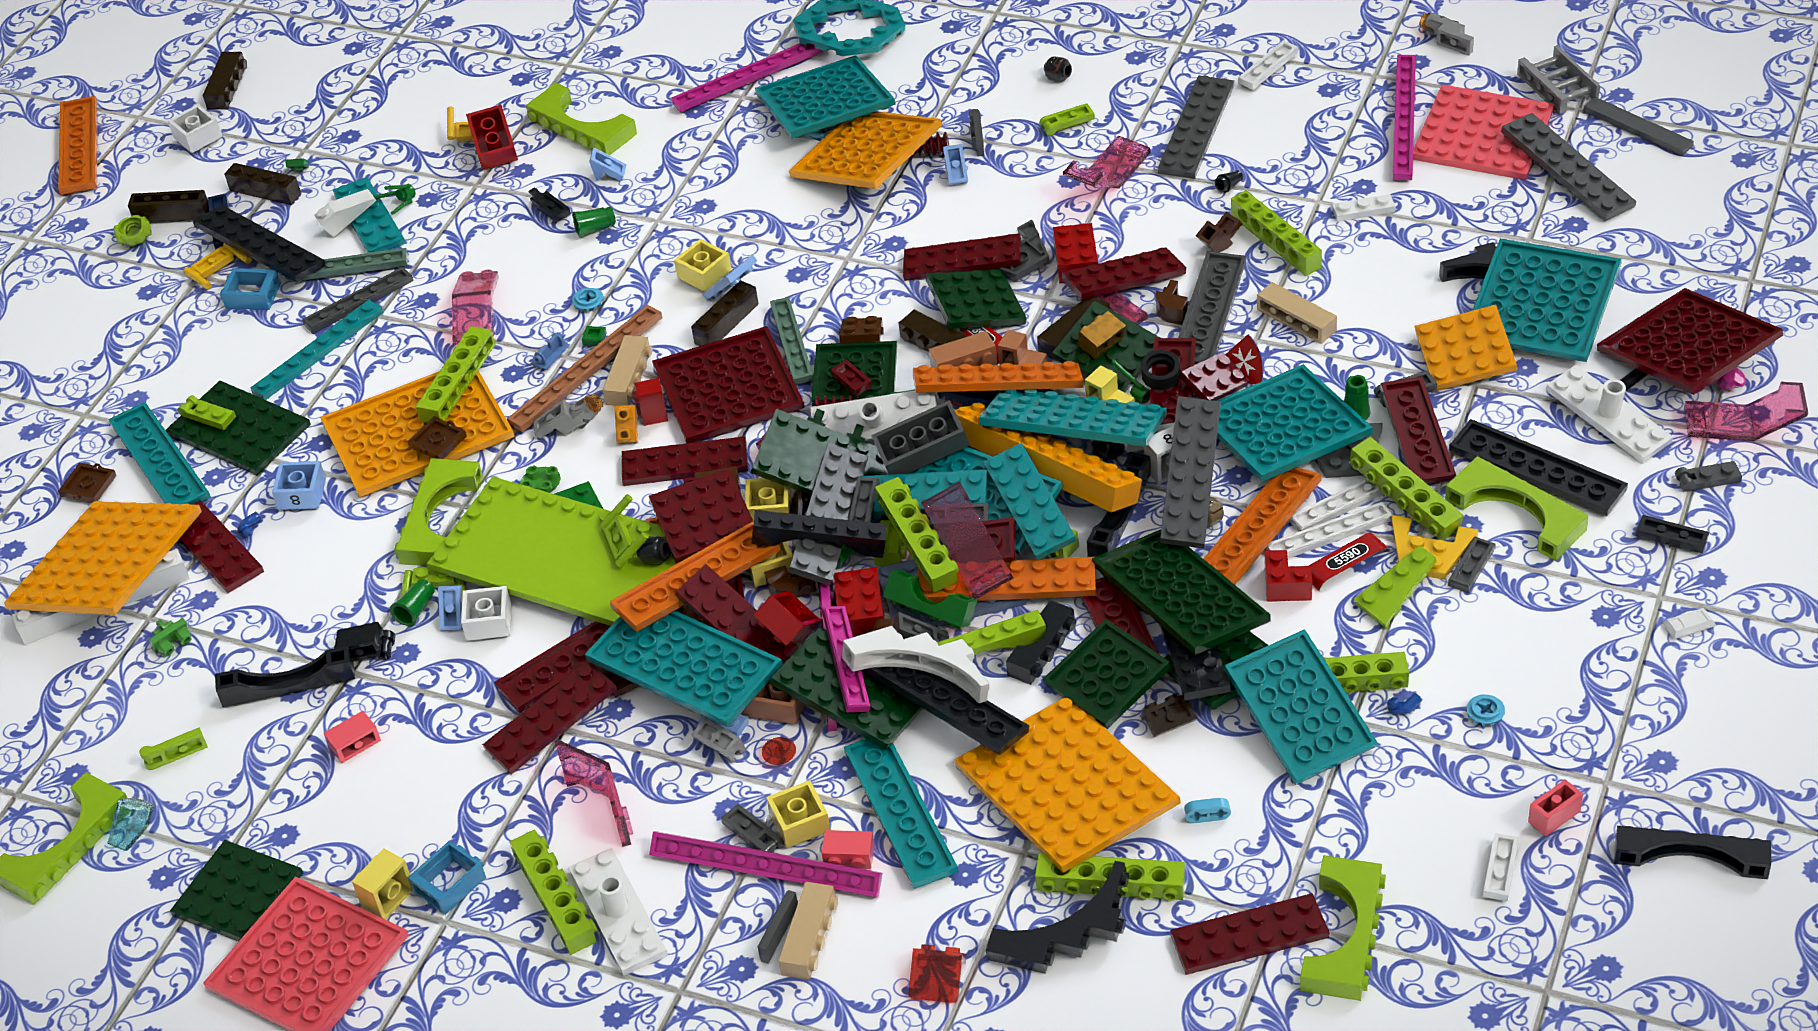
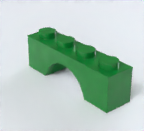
[883,570,978,629]

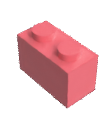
[323,711,381,764]
[1528,779,1583,837]
[821,830,875,869]

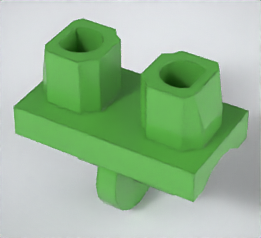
[150,618,192,657]

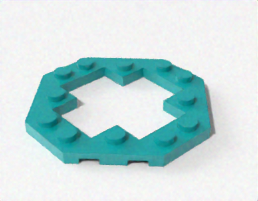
[793,0,906,56]

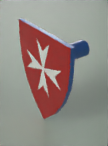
[1225,334,1264,384]

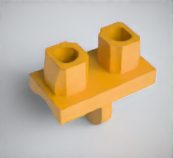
[614,405,638,443]

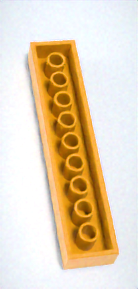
[955,403,1142,512]

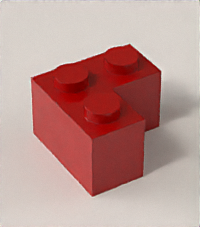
[633,378,668,426]
[1264,550,1312,602]

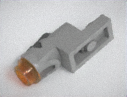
[1419,13,1474,56]
[534,393,603,439]

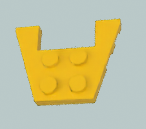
[1391,515,1478,580]

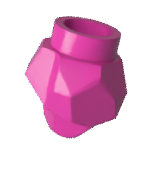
[1717,367,1746,390]

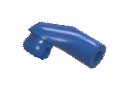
[237,511,261,538]
[1387,693,1422,714]

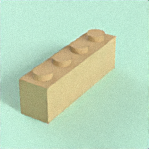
[1257,282,1337,344]
[602,335,652,406]
[778,882,838,980]

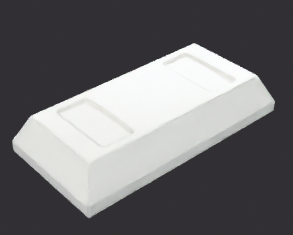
[1662,608,1716,639]

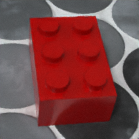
[466,104,518,170]
[1053,223,1098,284]
[834,567,884,637]
[753,591,822,646]

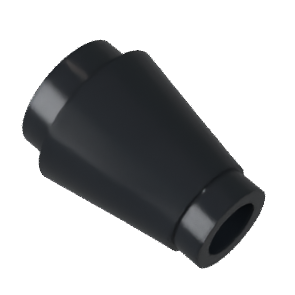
[1215,170,1243,192]

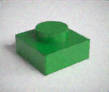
[285,158,309,172]
[581,326,607,346]

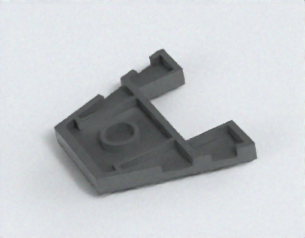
[989,219,1050,280]
[1314,423,1383,478]

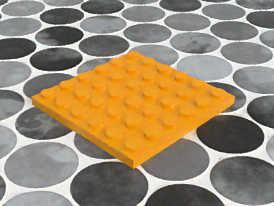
[789,111,942,189]

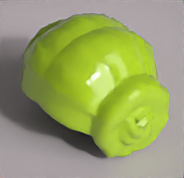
[114,215,152,247]

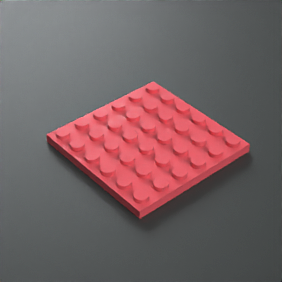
[1413,84,1555,180]
[203,876,409,1031]

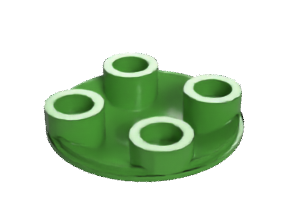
[520,465,561,493]

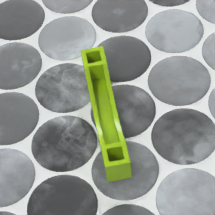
[937,609,1046,655]

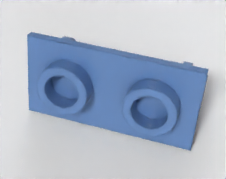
[530,332,570,370]

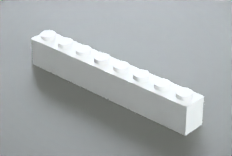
[12,549,190,646]

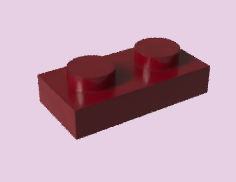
[831,360,872,396]

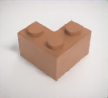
[998,329,1047,365]

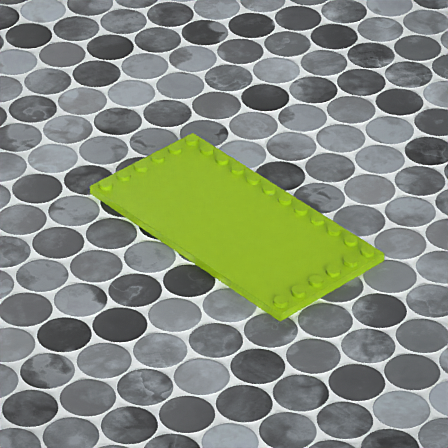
[427,476,676,626]

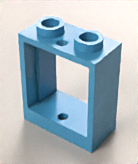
[220,268,281,310]
[408,841,486,915]

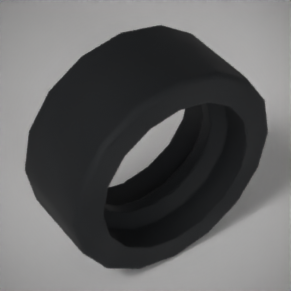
[1141,350,1181,390]

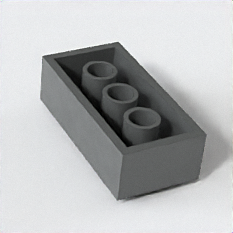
[871,400,970,475]

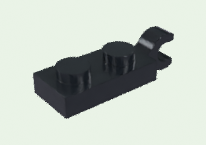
[528,187,571,223]

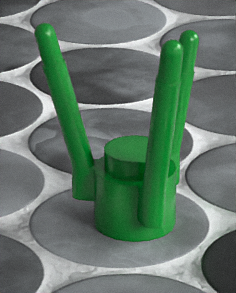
[374,183,416,215]
[1112,360,1150,405]

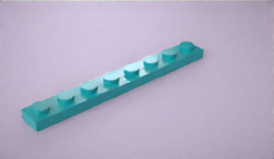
[250,300,383,400]

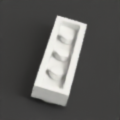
[1238,40,1298,90]

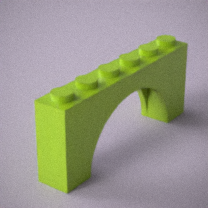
[526,82,637,156]
[1445,456,1589,561]
[394,458,483,566]
[0,772,132,905]
[1300,855,1386,1001]

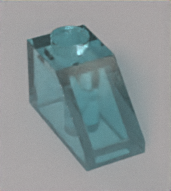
[107,797,154,851]

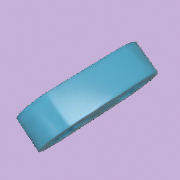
[1184,798,1231,823]

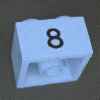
[272,461,326,510]

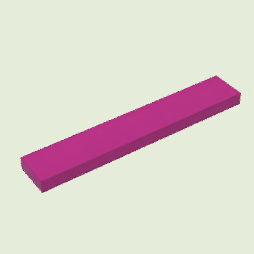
[822,606,870,712]

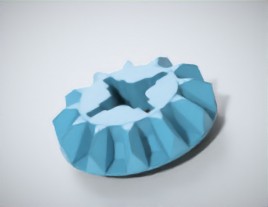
[572,288,604,312]
[1466,694,1505,727]

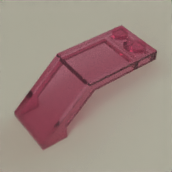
[1063,135,1151,189]
[452,269,499,345]
[1684,381,1808,441]
[921,481,1013,599]
[555,740,634,847]

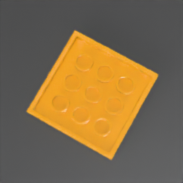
[1414,305,1518,392]

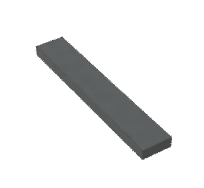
[1583,97,1694,156]
[302,267,414,334]

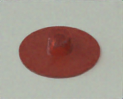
[762,737,796,765]

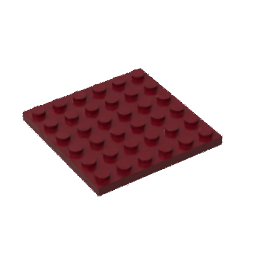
[1597,288,1783,395]
[652,326,805,443]

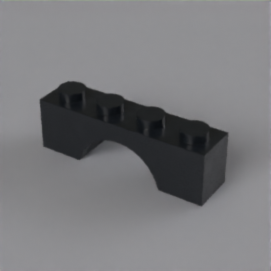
[1006,600,1076,685]

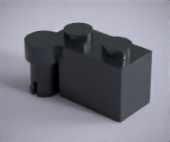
[334,621,396,662]

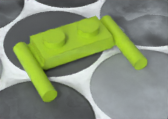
[600,494,649,568]
[400,567,466,597]

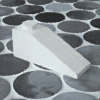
[314,189,376,238]

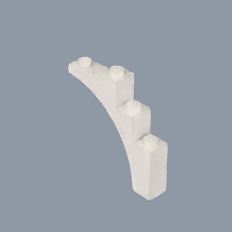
[842,626,990,703]

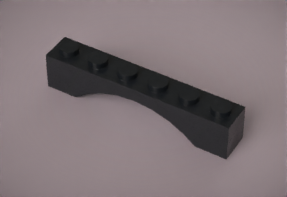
[1086,452,1151,557]
[751,510,887,558]
[215,646,355,707]
[1614,825,1771,880]

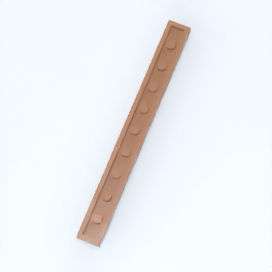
[507,305,663,432]

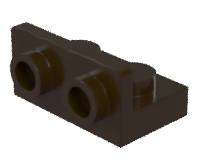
[1140,693,1197,738]

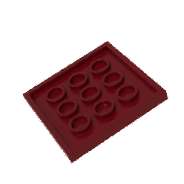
[648,468,753,564]

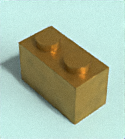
[1077,311,1126,359]

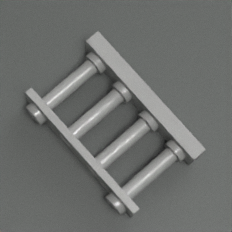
[1517,45,1600,115]

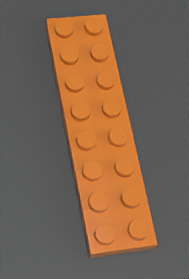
[58,96,97,195]
[913,361,1084,393]
[1203,467,1322,584]
[610,521,781,632]
[917,557,1096,603]

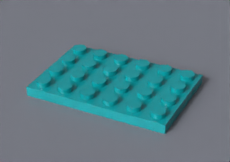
[1224,629,1378,785]

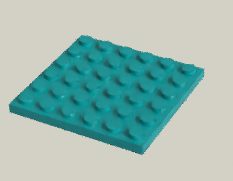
[755,55,896,139]
[1472,238,1622,362]
[1217,364,1373,482]

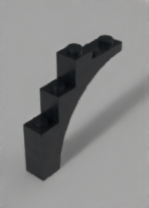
[1439,242,1496,282]
[985,861,1129,974]

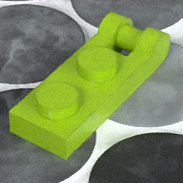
[1039,103,1095,136]
[177,395,236,430]
[139,727,208,770]

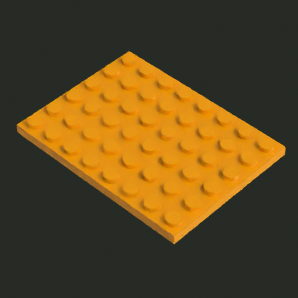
[320,371,515,498]
[4,501,202,615]
[954,697,1181,873]

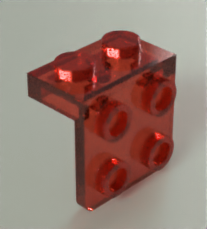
[908,944,967,1003]

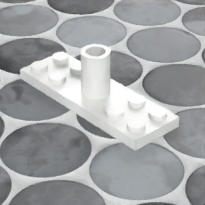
[1546,365,1673,464]
[810,391,937,442]
[568,848,668,976]

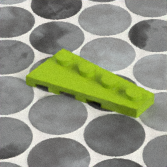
[1354,545,1437,629]

